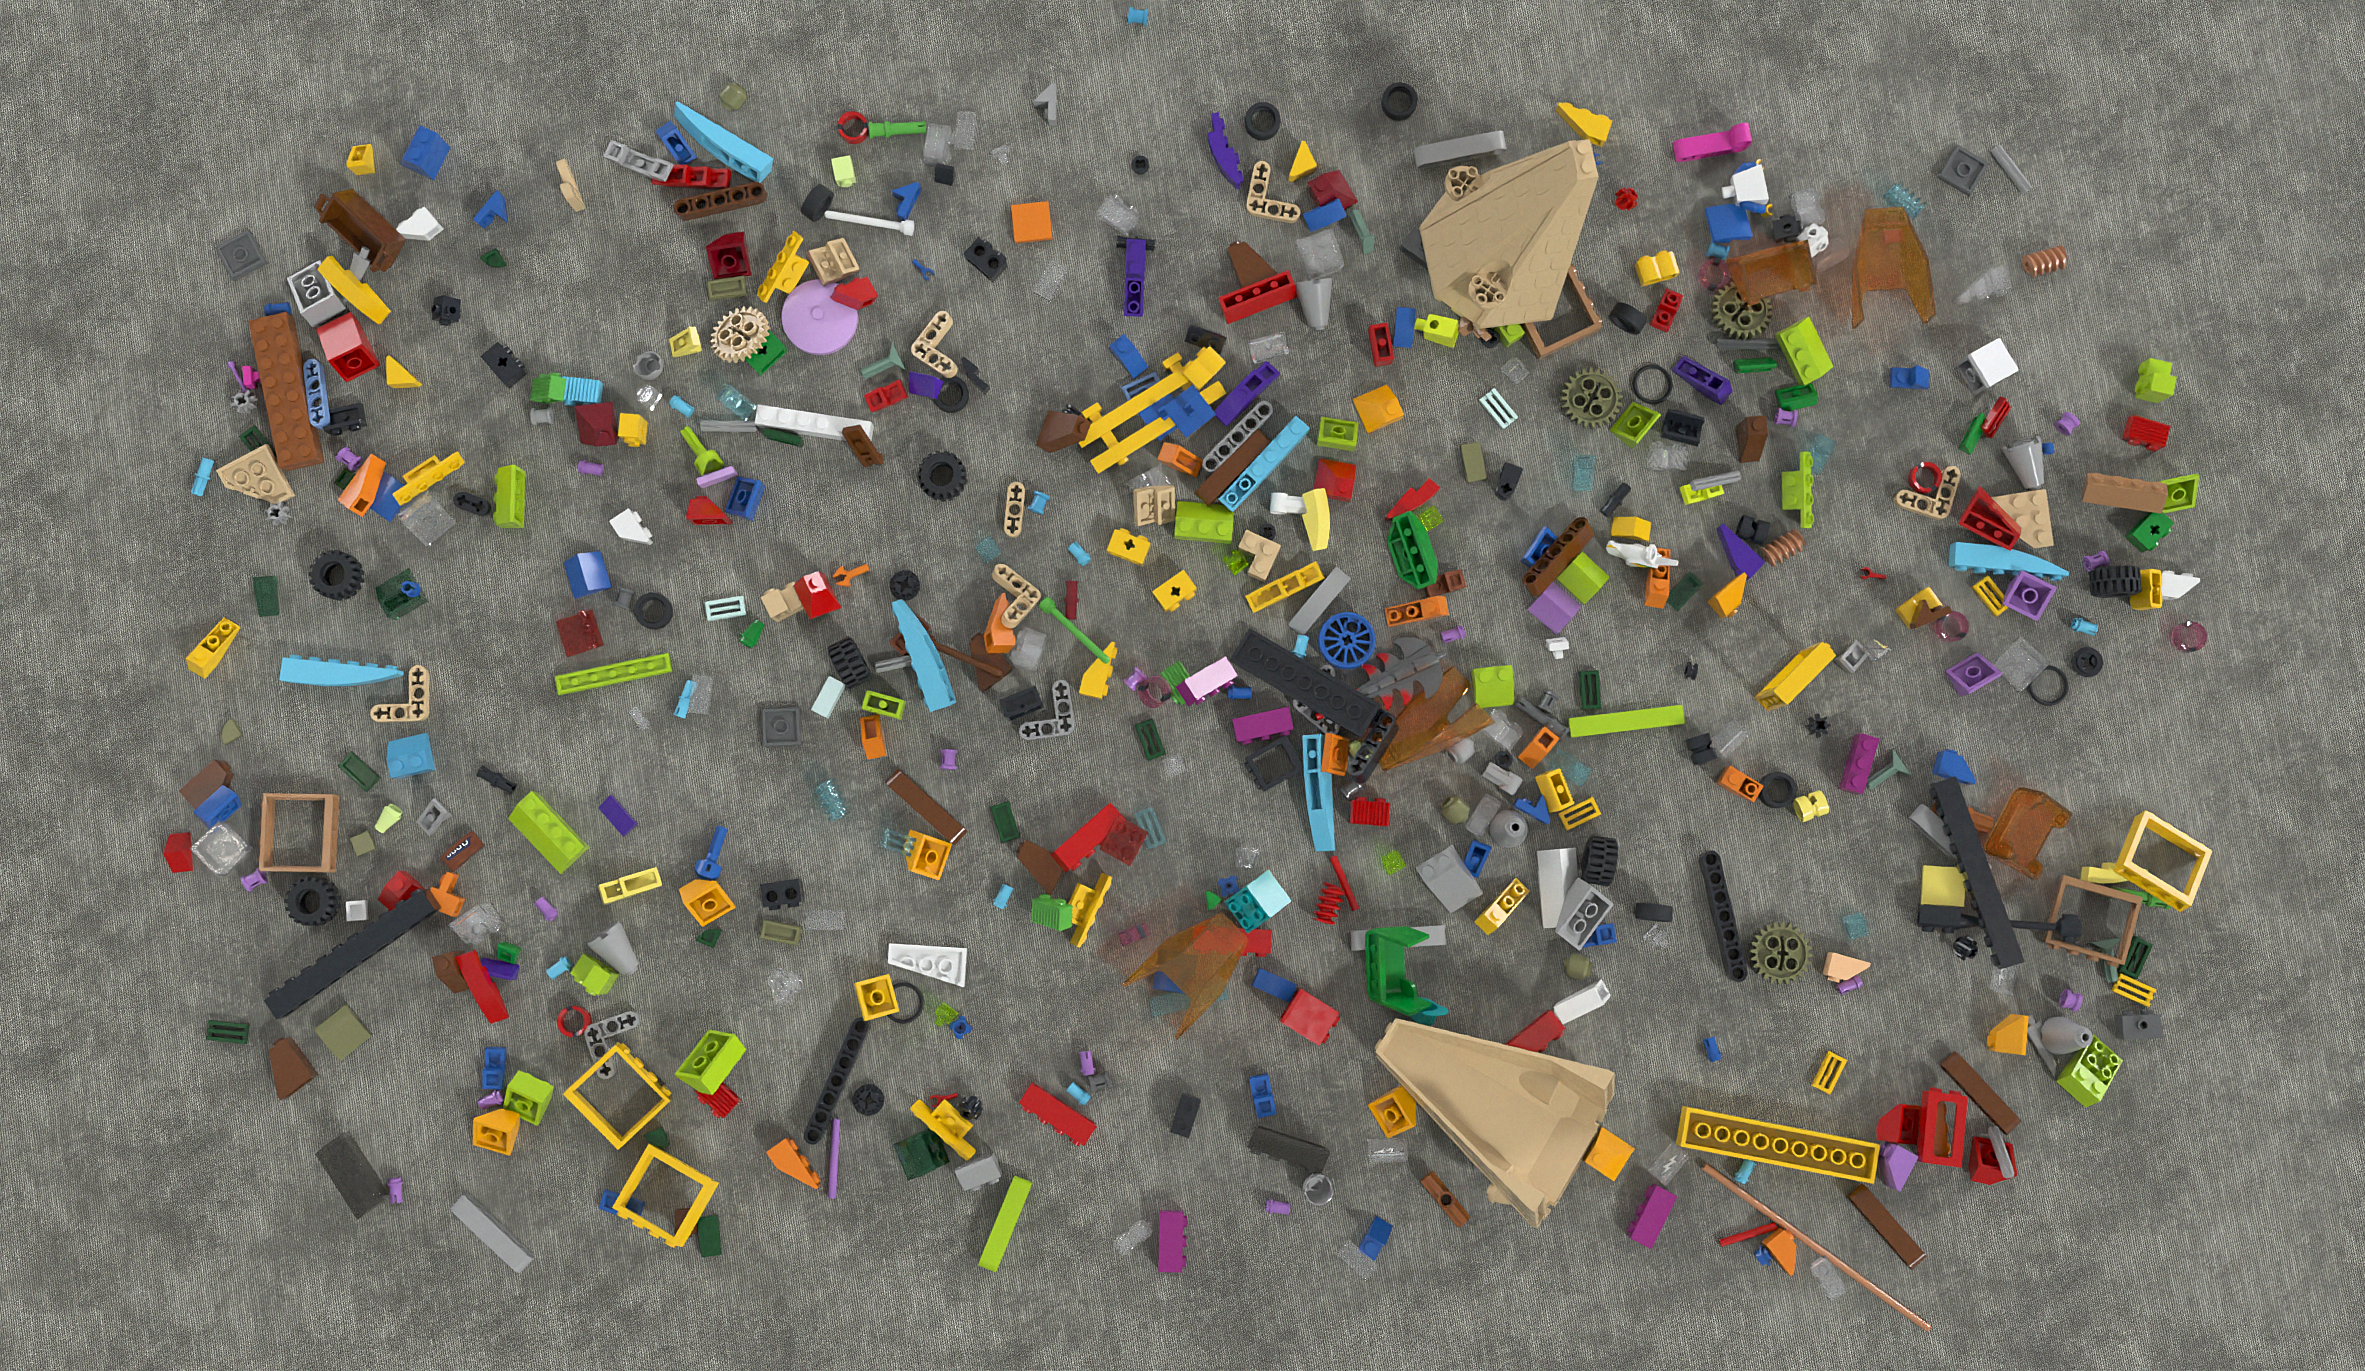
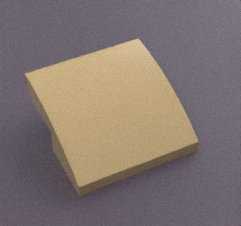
[807,238,860,286]
[1133,485,1175,526]

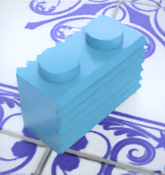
[562,376,603,406]

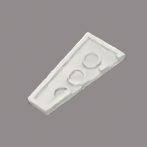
[888,943,967,987]

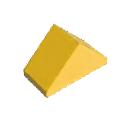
[1288,141,1317,182]
[346,144,375,175]
[386,355,422,388]
[1611,517,1651,542]

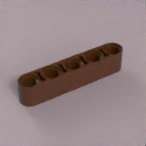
[673,182,767,221]
[1194,429,1272,507]
[1522,517,1594,597]
[885,769,968,846]
[1940,1051,2021,1135]
[1847,1183,1927,1270]

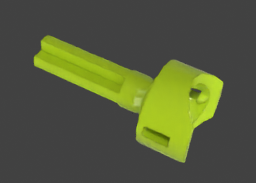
[680,426,724,476]

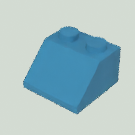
[387,733,435,779]

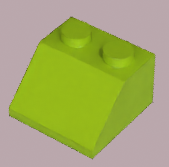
[1471,665,1514,709]
[503,1070,554,1126]

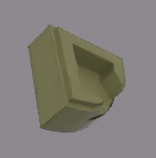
[222,719,243,745]

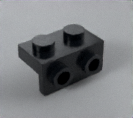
[1185,325,1227,354]
[323,403,367,436]
[1661,409,1705,446]

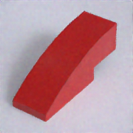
[1385,478,1440,521]

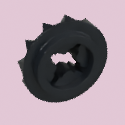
[889,570,920,601]
[2071,647,2103,678]
[853,1084,884,1116]

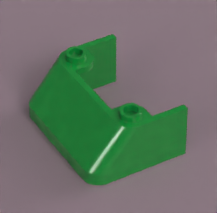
[1365,926,1431,1016]

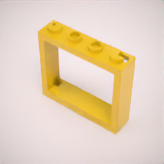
[1754,642,1836,711]
[2113,810,2212,912]
[563,1042,672,1150]
[612,1144,719,1248]

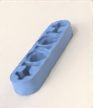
[303,359,330,430]

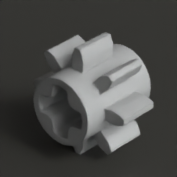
[231,390,257,414]
[265,502,292,526]

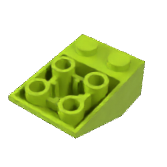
[2056,1034,2123,1108]

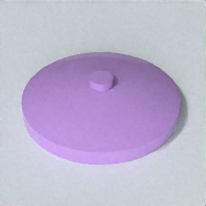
[782,279,858,355]

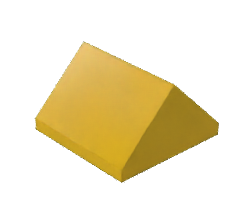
[854,974,899,1021]

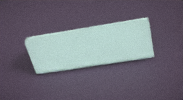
[811,676,845,718]

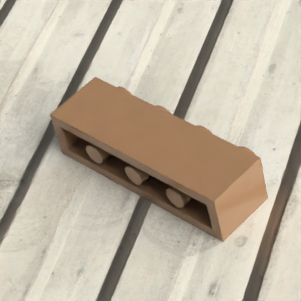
[2082,473,2168,514]

